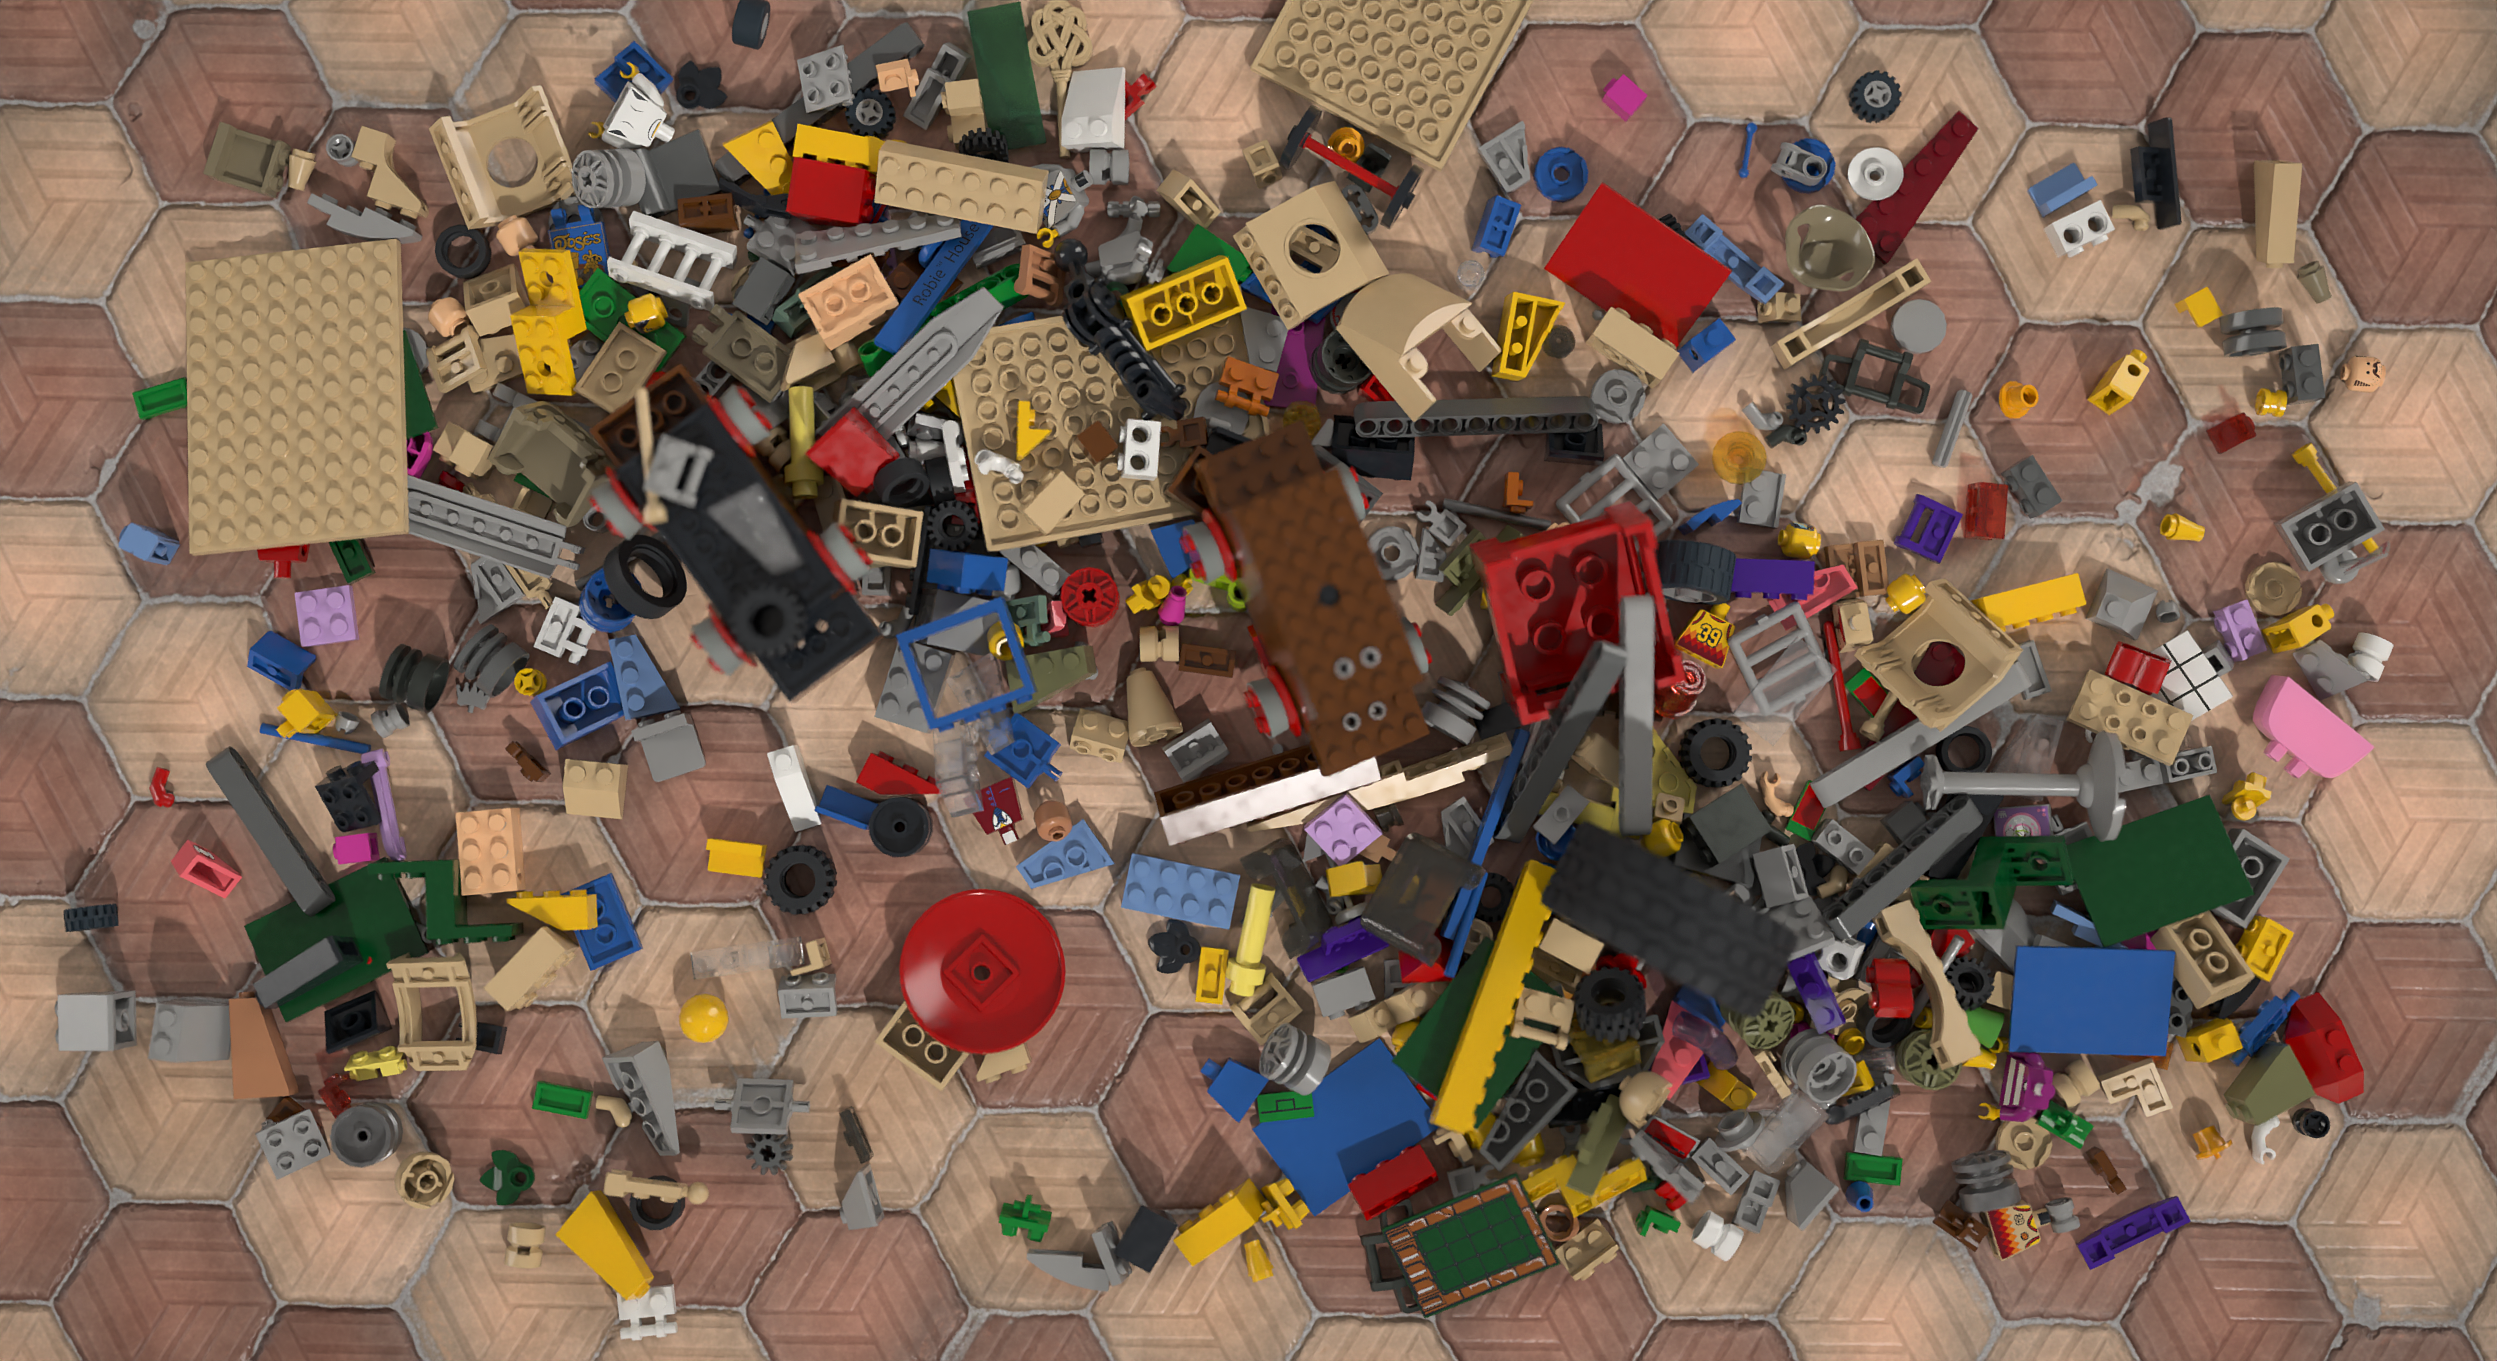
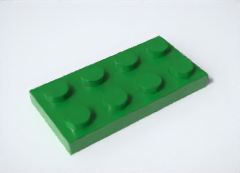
[579,268,687,372]

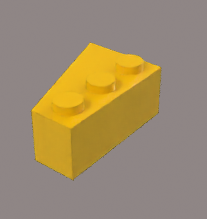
[1491,291,1565,381]
[1173,1178,1266,1267]

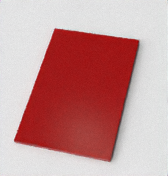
[1544,182,1732,348]

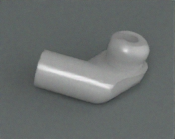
[1742,402,1783,430]

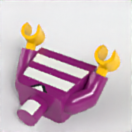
[1978,1036,2055,1122]

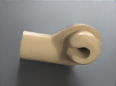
[596,1095,632,1128]

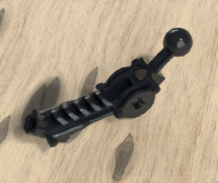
[1054,238,1187,421]

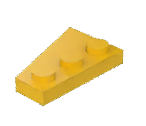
[722,120,793,195]

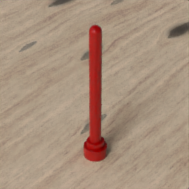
[1823,621,1862,752]

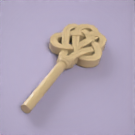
[1027,0,1093,159]

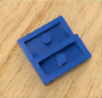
[595,41,673,103]
[1678,499,1742,536]

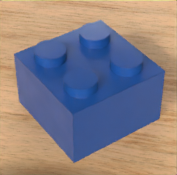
[927,549,1008,596]

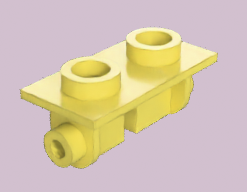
[344,1046,408,1081]

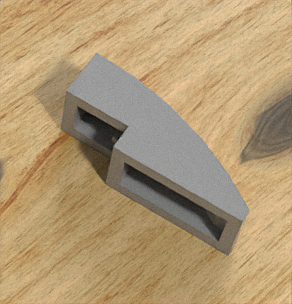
[903,42,973,130]
[1027,1249,1110,1292]

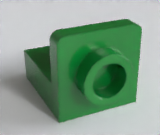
[1635,1205,1681,1237]

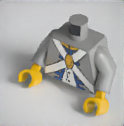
[1032,164,1094,248]

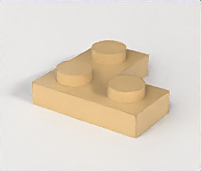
[2098,1057,2173,1117]

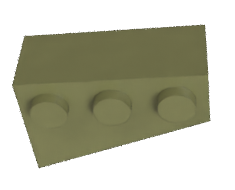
[1005,645,1097,714]

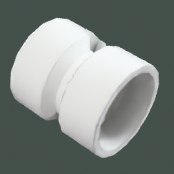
[2347,632,2394,682]
[1691,1210,1744,1262]

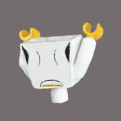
[588,62,675,149]

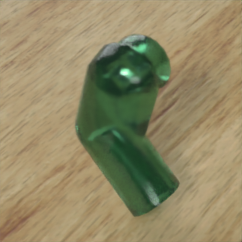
[1631,1165,1664,1193]

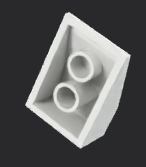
[1061,67,1125,153]

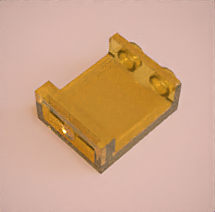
[1568,1002,1641,1083]

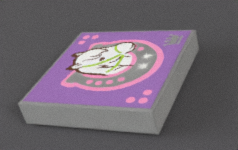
[1993,804,2053,860]

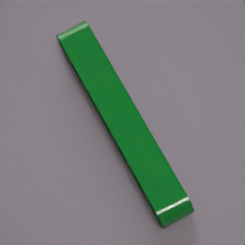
[858,264,1029,377]

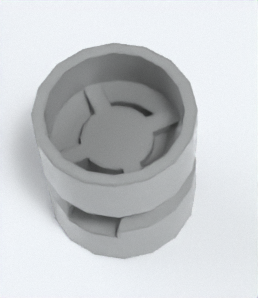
[1089,149,1129,185]

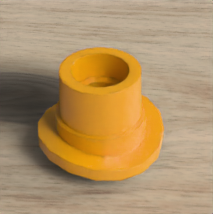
[1327,127,1364,163]
[1999,381,2039,419]
[2193,1125,2233,1160]

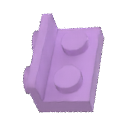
[2213,599,2267,662]

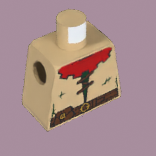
[1829,598,1873,653]

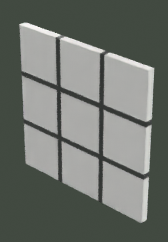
[2125,630,2233,721]

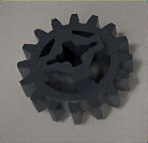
[1784,373,1846,434]

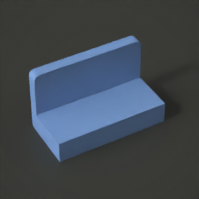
[2027,163,2098,217]

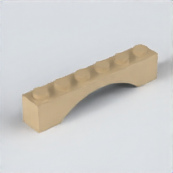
[1771,259,1932,370]
[1872,899,1981,1070]

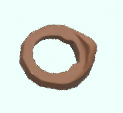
[1539,1204,1580,1242]

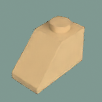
[1156,169,1221,229]
[780,333,836,392]

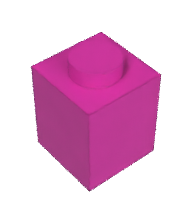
[1602,74,1648,122]
[333,833,380,865]

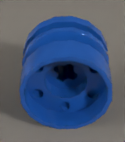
[579,568,642,633]

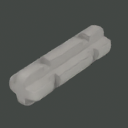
[1107,201,1160,218]

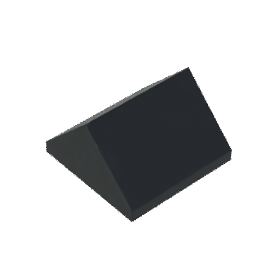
[1544,424,1604,466]
[324,990,392,1054]
[1113,1204,1178,1274]

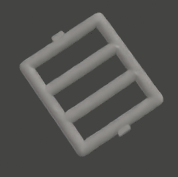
[1556,454,1673,554]
[1727,601,1832,716]

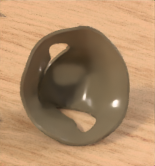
[1785,205,1875,291]

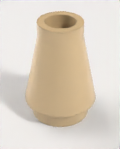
[287,148,317,191]

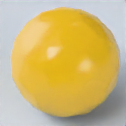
[679,994,729,1043]

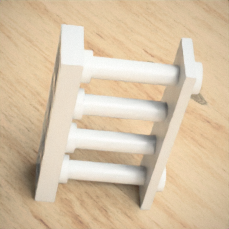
[607,211,737,311]

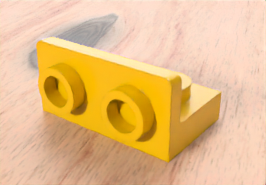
[2235,915,2294,982]

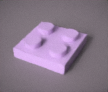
[295,585,359,647]
[1304,792,1382,866]

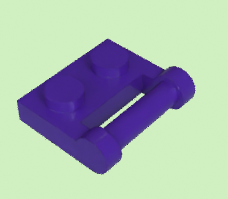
[1893,494,1963,564]

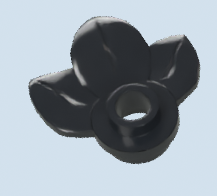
[676,61,727,110]
[1796,842,1836,896]
[1148,919,1201,974]

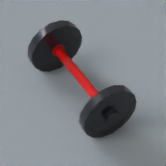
[1279,105,1424,230]

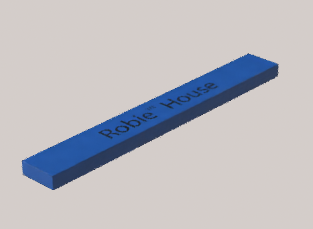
[874,219,994,355]
[1439,729,1530,940]

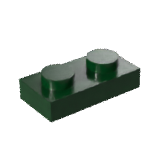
[328,539,376,584]

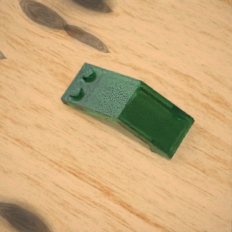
[967,1,1047,150]

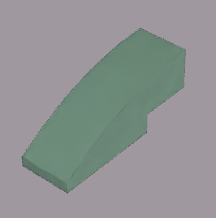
[772,266,844,338]

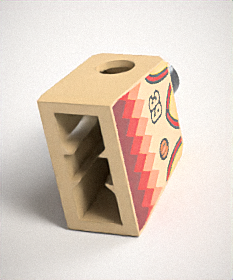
[1980,1200,2051,1261]

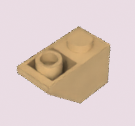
[976,1042,1032,1084]

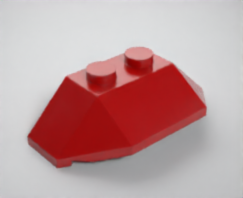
[2282,992,2364,1104]

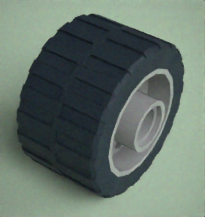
[1647,539,1736,605]

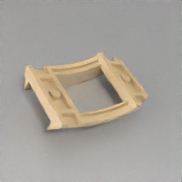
[387,951,477,1071]

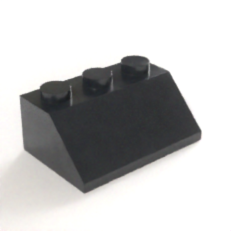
[1331,415,1415,481]

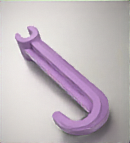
[361,748,407,862]

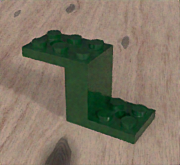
[1910,835,2074,929]
[368,859,523,944]

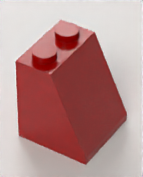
[786,157,876,227]
[805,407,900,497]

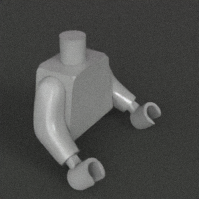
[1085,196,1153,286]

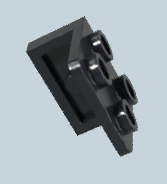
[315,761,382,832]

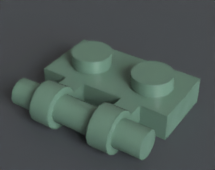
[1006,595,1050,649]

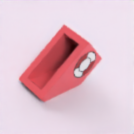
[171,840,242,899]

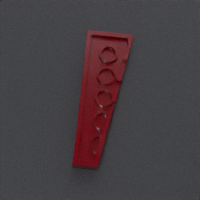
[1856,110,1979,265]
[1862,641,1965,791]

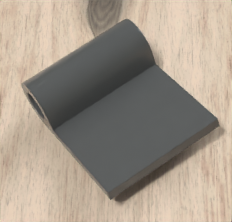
[632,130,721,218]

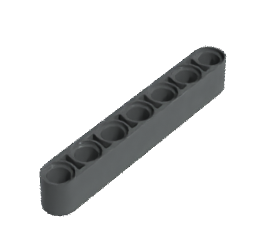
[206,746,336,917]
[1823,794,1983,940]

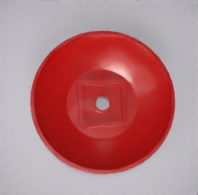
[899,889,1066,1054]

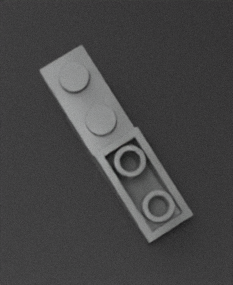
[307,193,423,244]
[2119,746,2217,793]

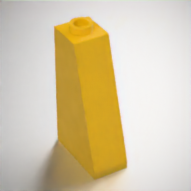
[555,1190,654,1301]

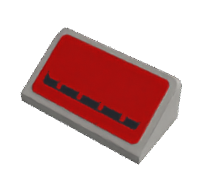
[1639,1115,1700,1163]

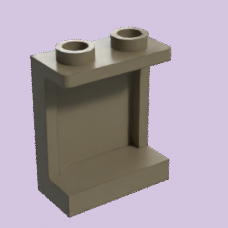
[203,122,292,198]

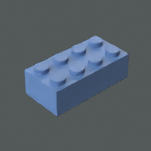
[1121,853,1240,930]

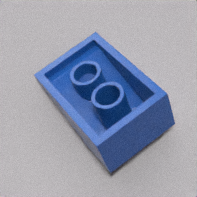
[530,661,624,750]

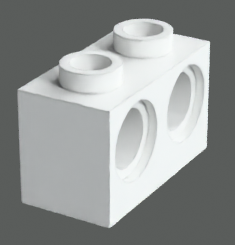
[2044,200,2115,258]
[1117,419,1161,481]
[1814,929,1865,980]

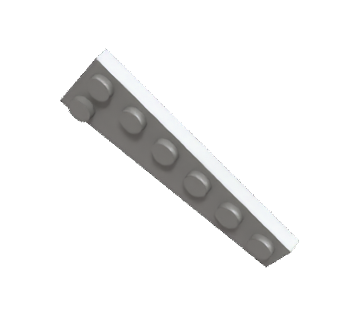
[795,215,962,274]

